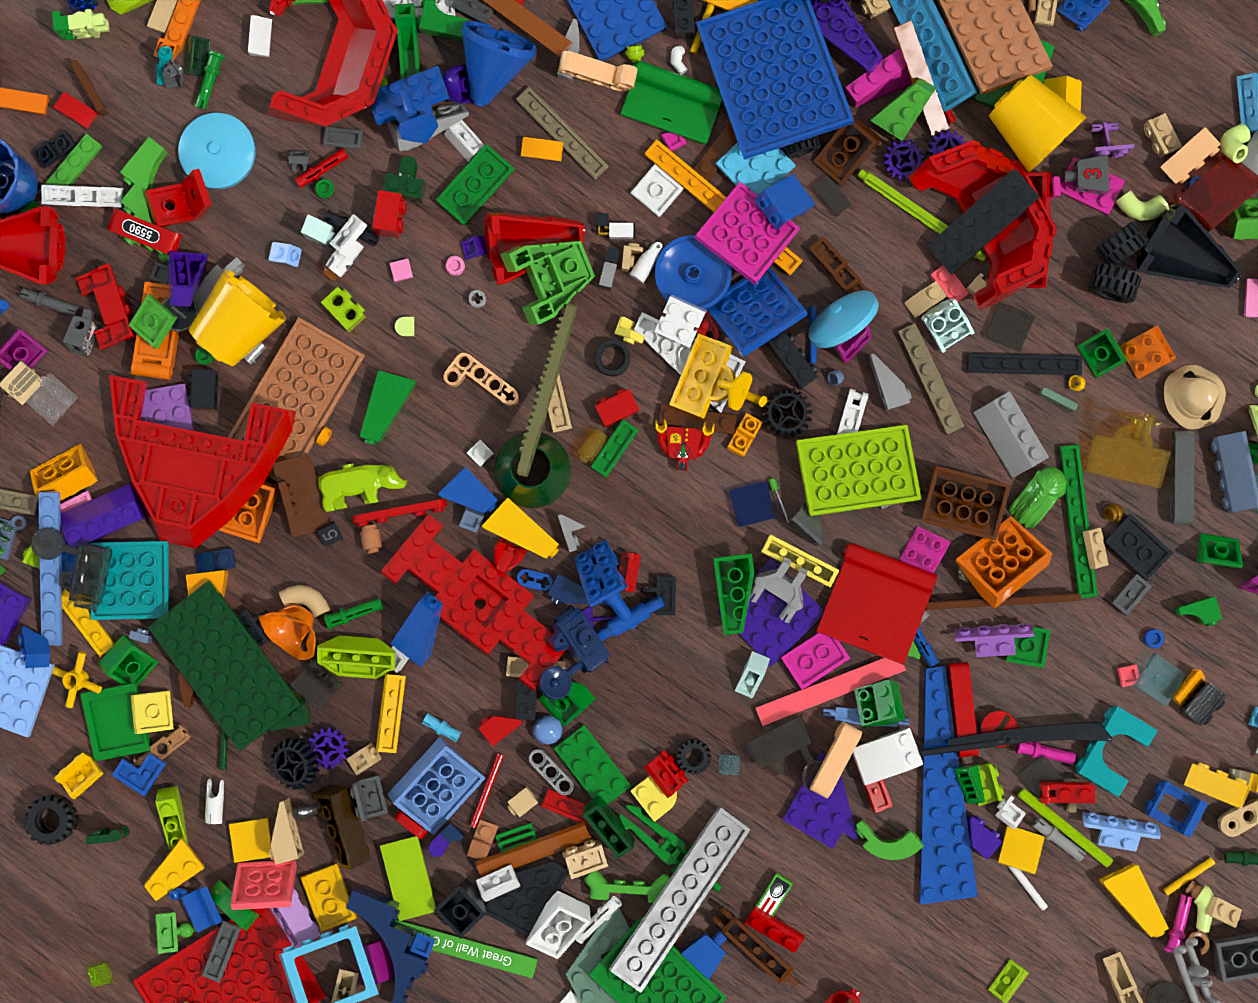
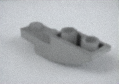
[193,257,245,311]

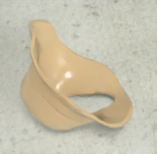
[1164,365,1226,430]

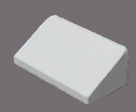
[248,15,272,57]
[444,120,484,162]
[476,865,520,902]

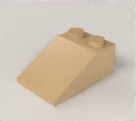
[269,798,304,865]

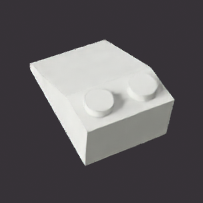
[852,728,923,785]
[526,890,591,959]

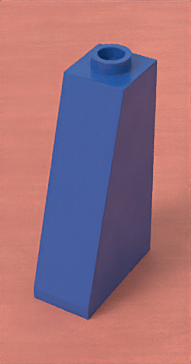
[390,592,443,667]

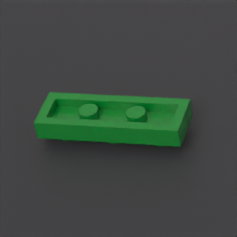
[591,420,639,478]

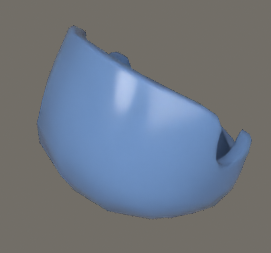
[531,715,563,745]

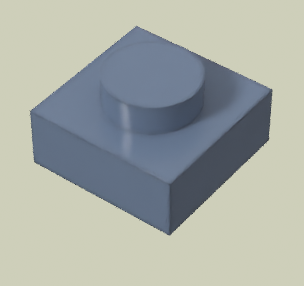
[459,507,484,533]
[129,628,153,644]

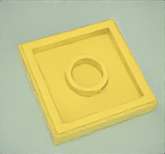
[131,691,174,734]

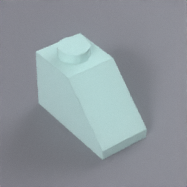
[301,215,336,247]
[735,651,770,698]

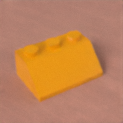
[30,444,98,501]

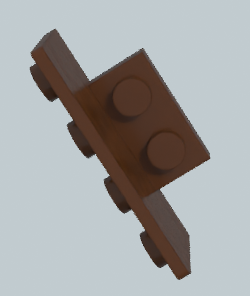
[273,454,329,537]

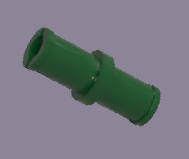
[1224,850,1258,866]

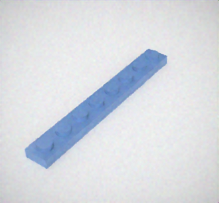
[39,492,63,646]

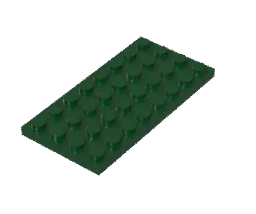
[148,580,302,752]

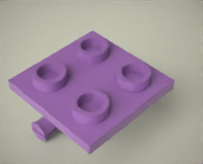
[1087,121,1134,158]

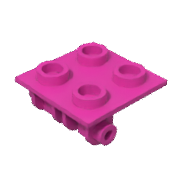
[900,526,951,573]

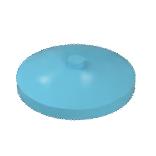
[178,113,256,189]
[808,291,879,348]

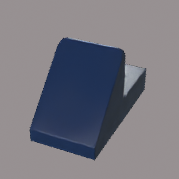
[195,548,236,573]

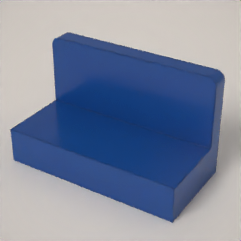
[181,886,222,932]

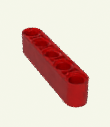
[948,662,979,758]

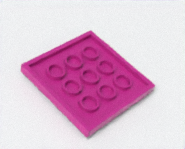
[694,182,800,285]

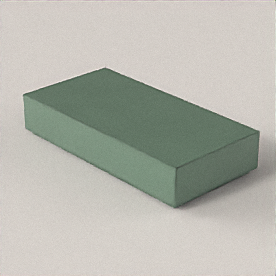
[1038,387,1078,413]

